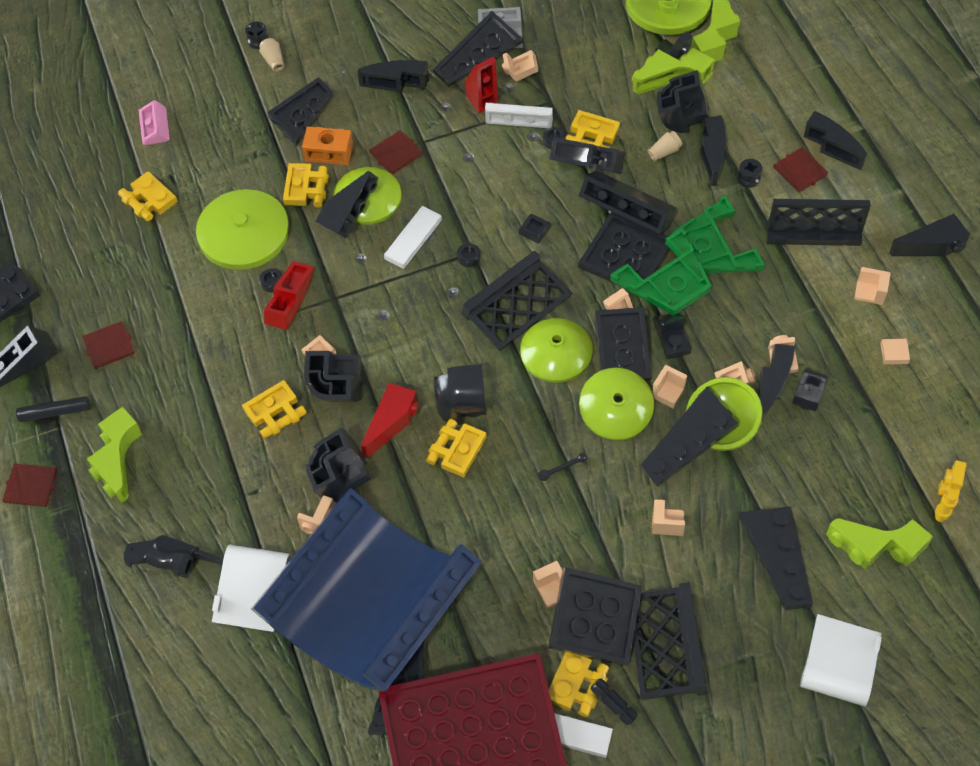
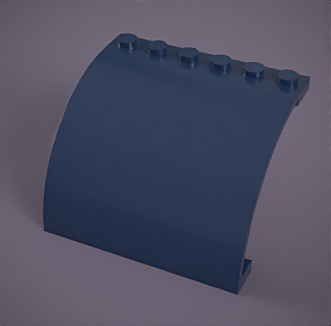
[251,488,481,691]

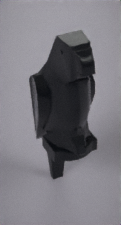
[124,535,224,578]

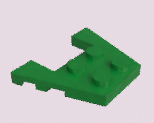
[671,195,765,274]
[610,228,711,316]

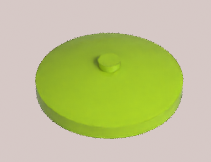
[625,0,711,35]
[196,189,289,270]

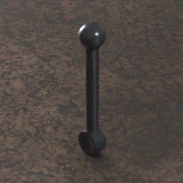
[539,453,587,481]

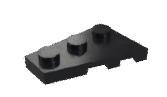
[267,77,333,146]

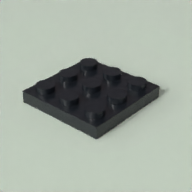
[578,212,670,287]
[548,567,642,666]

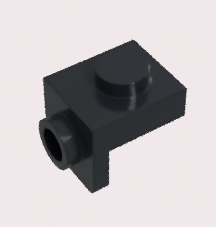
[655,31,693,59]
[792,369,828,411]

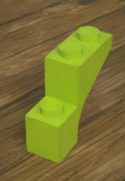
[691,0,740,62]
[632,48,715,94]
[87,406,142,504]
[826,518,933,569]

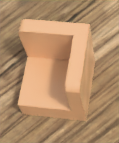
[854,267,891,305]
[652,365,687,409]
[652,499,685,536]
[533,561,562,607]

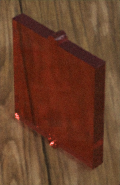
[369,130,423,175]
[773,147,828,193]
[82,321,135,369]
[2,464,57,507]

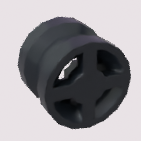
[245,21,268,49]
[738,159,762,188]

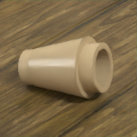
[259,38,285,72]
[647,131,682,161]

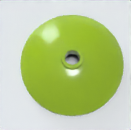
[333,167,402,225]
[520,318,593,383]
[579,368,654,441]
[686,377,763,451]

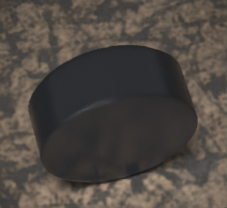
[543,127,565,149]
[457,243,481,267]
[259,268,282,293]

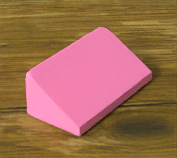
[139,100,170,145]

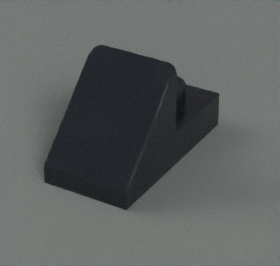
[653,313,691,360]

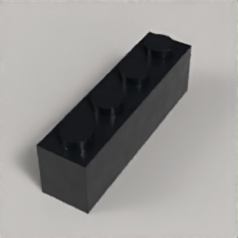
[579,170,677,234]

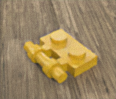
[566,110,620,148]
[283,163,329,208]
[118,171,178,221]
[242,380,307,439]
[426,419,487,478]
[935,460,966,522]
[549,652,609,717]

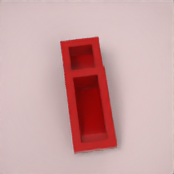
[264,261,314,330]

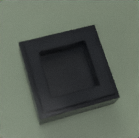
[519,214,551,244]

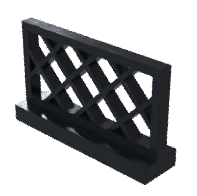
[766,199,871,246]
[462,250,572,351]
[633,582,708,700]

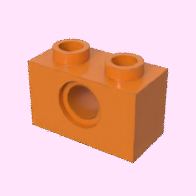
[302,127,353,166]

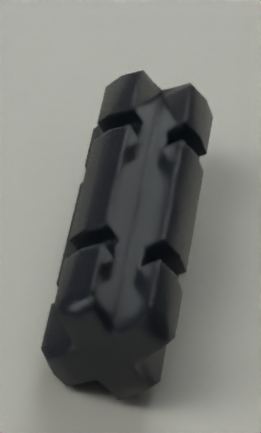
[590,678,638,725]

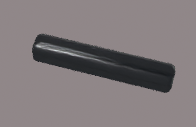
[16,396,90,422]

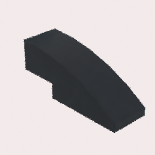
[357,60,429,93]
[803,111,867,170]
[700,115,726,186]
[549,137,625,174]
[758,344,795,419]

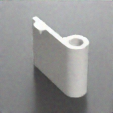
[212,545,292,632]
[800,614,882,707]

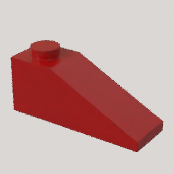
[465,57,498,113]
[361,383,420,458]

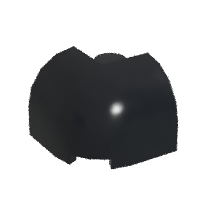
[657,70,709,133]
[304,351,363,402]
[433,364,486,425]
[305,428,371,502]

